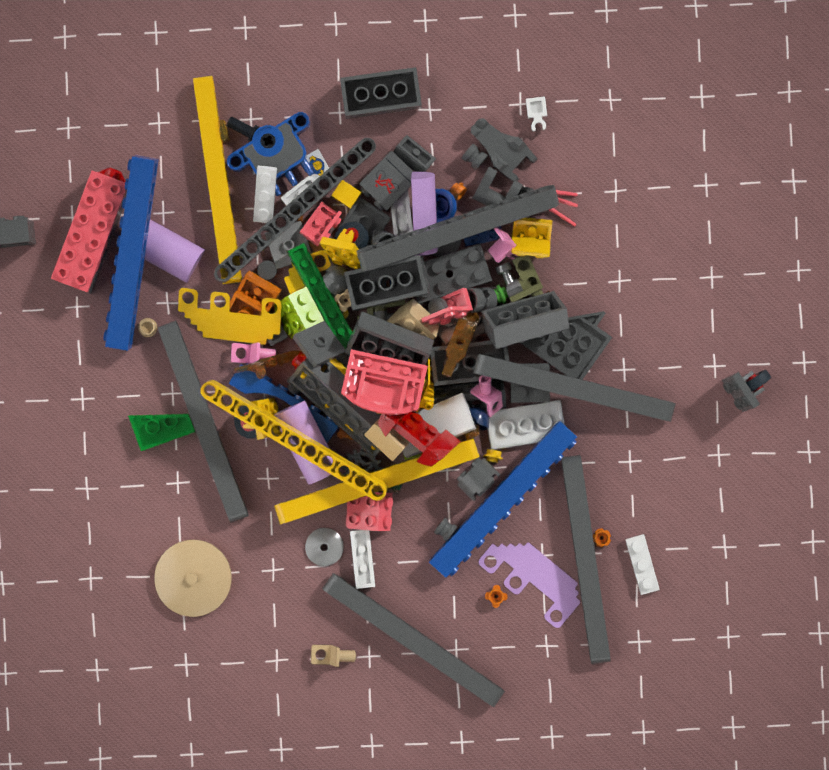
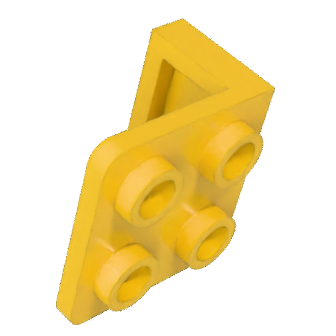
[511,217,553,259]

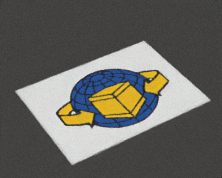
[306,149,329,180]

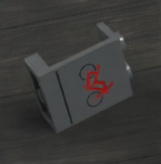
[359,151,413,212]

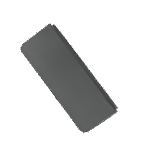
[393,135,436,172]

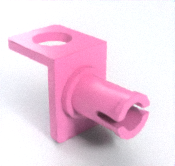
[488,227,517,263]
[231,342,276,364]
[470,375,503,417]

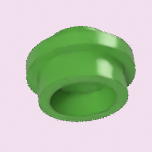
[493,285,508,304]

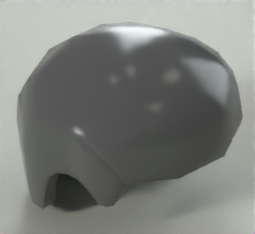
[323,265,348,296]

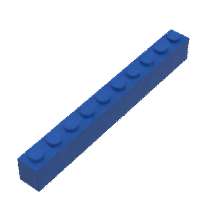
[103,155,159,351]
[429,420,577,578]

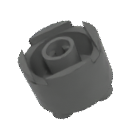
[457,457,501,502]

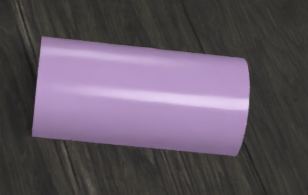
[411,172,438,256]
[145,219,205,283]
[274,401,333,484]

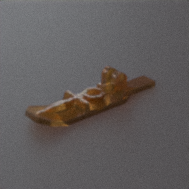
[442,313,480,377]
[233,350,302,379]

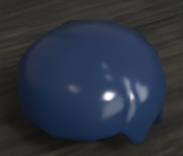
[469,407,489,431]

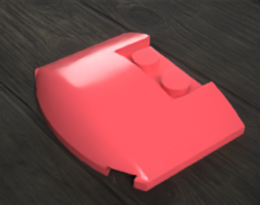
[341,350,428,415]

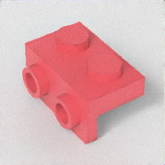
[299,202,342,246]

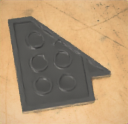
[521,311,612,380]

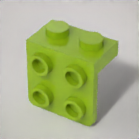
[274,287,324,338]

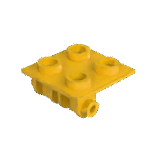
[416,359,434,412]

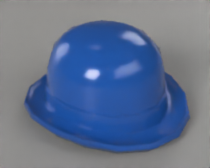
[435,189,457,223]

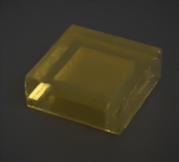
[218,120,230,142]

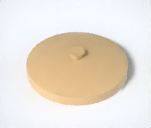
[154,540,232,617]

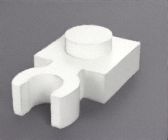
[526,97,547,132]

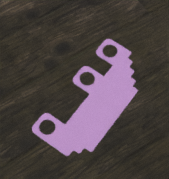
[479,542,580,628]

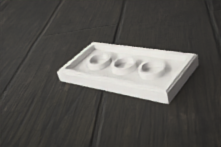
[403,393,476,458]
[488,400,565,450]

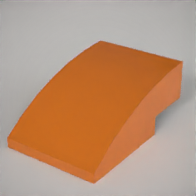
[229,270,282,316]

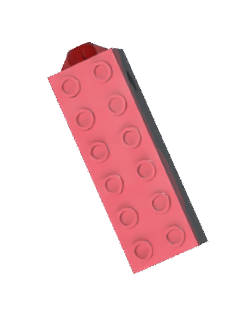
[51,167,127,294]

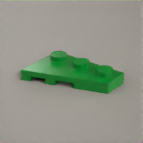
[128,414,196,451]

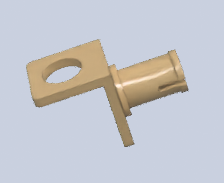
[311,645,356,667]

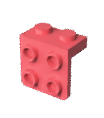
[421,288,473,325]
[346,492,393,531]

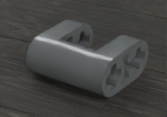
[472,167,523,206]

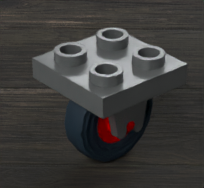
[722,370,771,412]

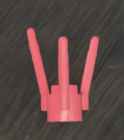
[549,190,578,227]

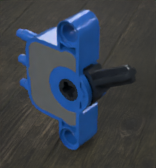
[227,112,314,196]

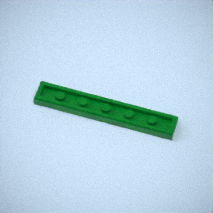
[287,243,352,350]

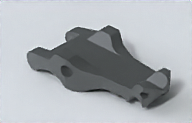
[471,118,537,182]

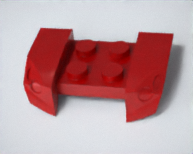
[378,411,461,467]

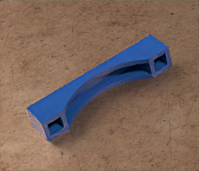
[229,363,339,444]

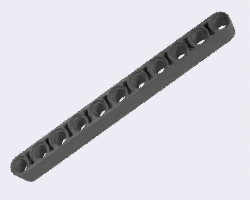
[214,138,376,283]
[356,185,559,271]
[158,320,249,523]
[473,354,676,422]
[561,455,611,664]
[322,573,505,707]

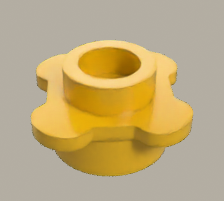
[483,449,503,463]

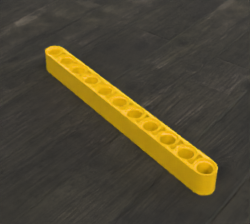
[193,76,242,285]
[201,380,387,501]
[274,438,480,524]

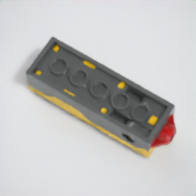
[289,352,381,458]

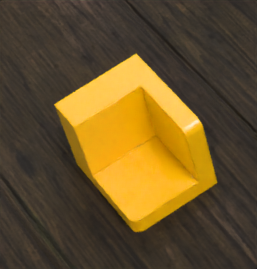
[331,180,361,210]

